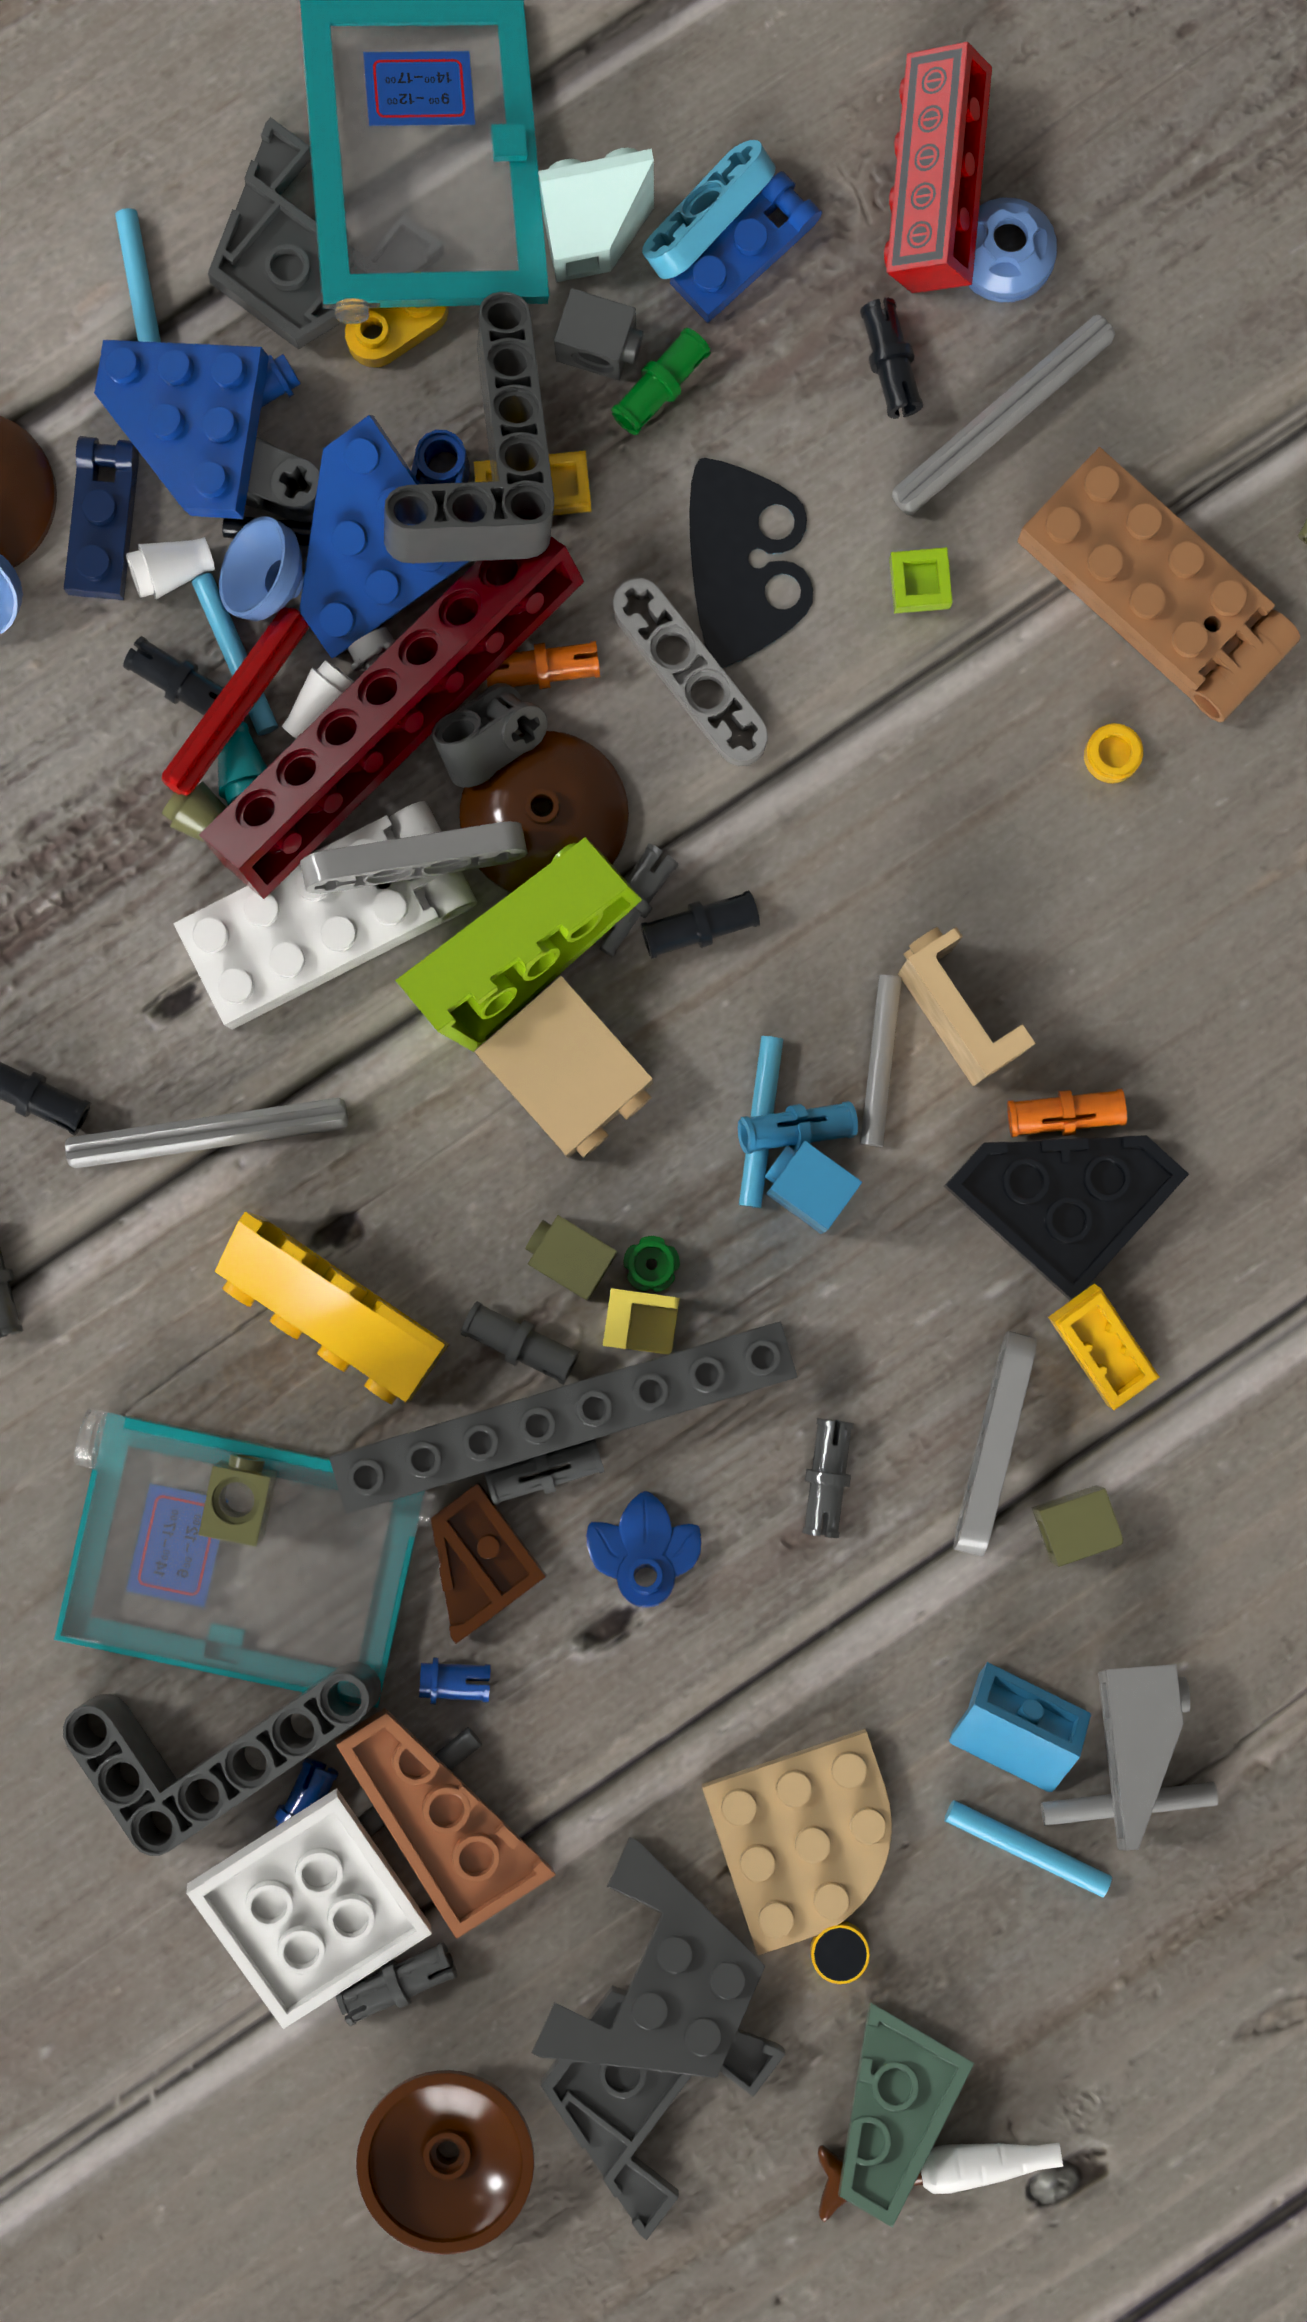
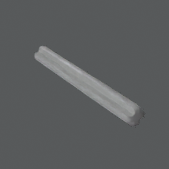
[892,315,1115,515]
[65,1098,348,1168]

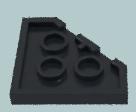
[944,1135,1189,1301]

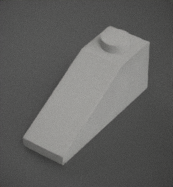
[1098,1664,1190,1851]

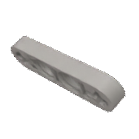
[613,578,768,766]
[300,821,528,894]
[953,1331,1037,1557]

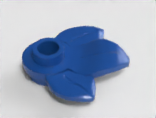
[586,1491,702,1608]

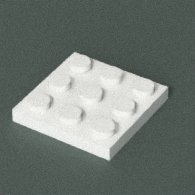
[186,1788,432,2029]

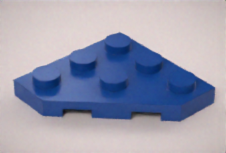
[94,340,269,519]
[299,415,471,659]

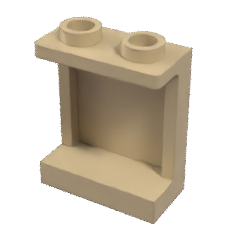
[898,927,1036,1086]
[474,976,653,1158]

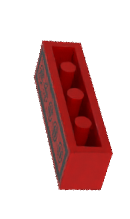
[884,42,992,293]

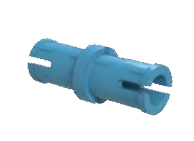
[738,1101,858,1154]

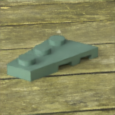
[838,2003,974,2228]

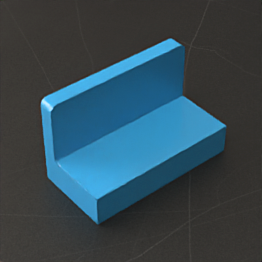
[949,1662,1091,1792]

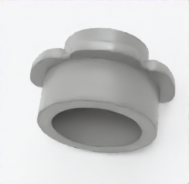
[348,627,397,671]

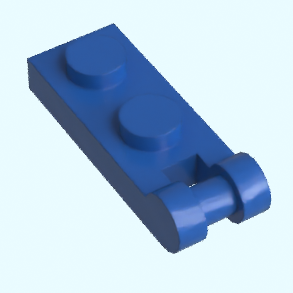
[670,171,822,323]

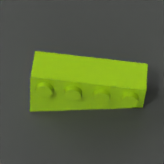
[395,837,642,1052]

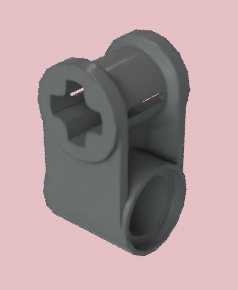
[246,437,319,523]
[432,683,548,787]

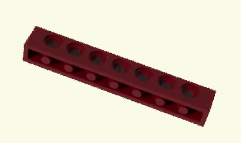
[199,519,584,899]

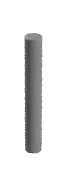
[860,975,902,1147]
[1041,1782,1218,1826]

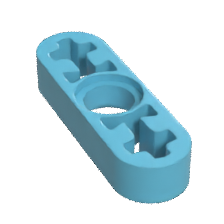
[642,140,776,279]

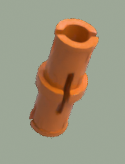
[487,641,601,689]
[1007,1088,1127,1138]

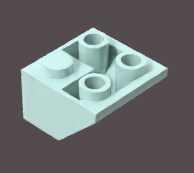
[538,148,654,282]

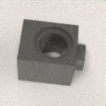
[554,288,644,381]

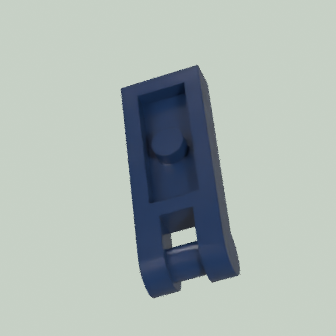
[64,436,139,600]

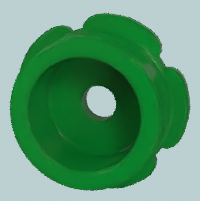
[623,1236,680,1292]

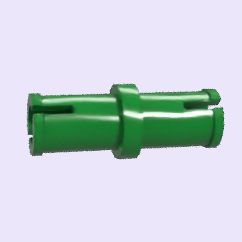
[611,327,711,435]

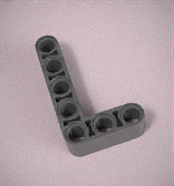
[384,291,554,564]
[63,1662,381,1856]

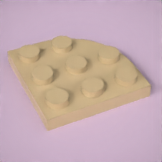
[702,1729,892,1956]

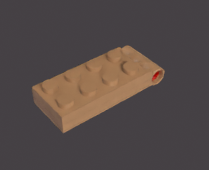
[1017,447,1301,723]

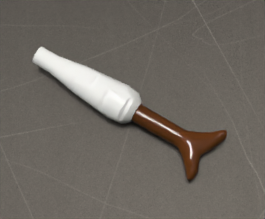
[818,2143,1063,2222]

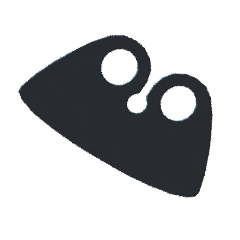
[689,458,813,668]

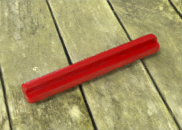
[161,607,309,796]

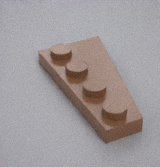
[334,1708,556,1939]

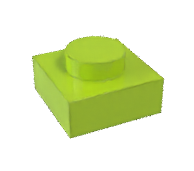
[889,547,953,614]

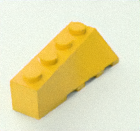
[214,1212,450,1405]

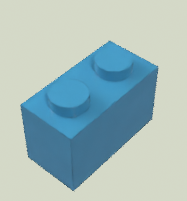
[765,1141,862,1234]

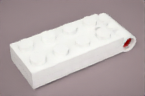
[173,801,477,1030]

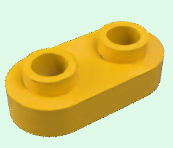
[345,303,449,368]

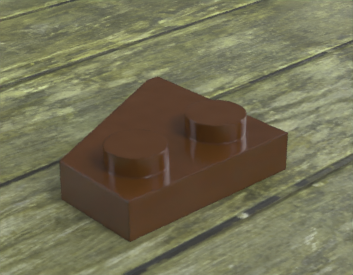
[431,1482,547,1644]

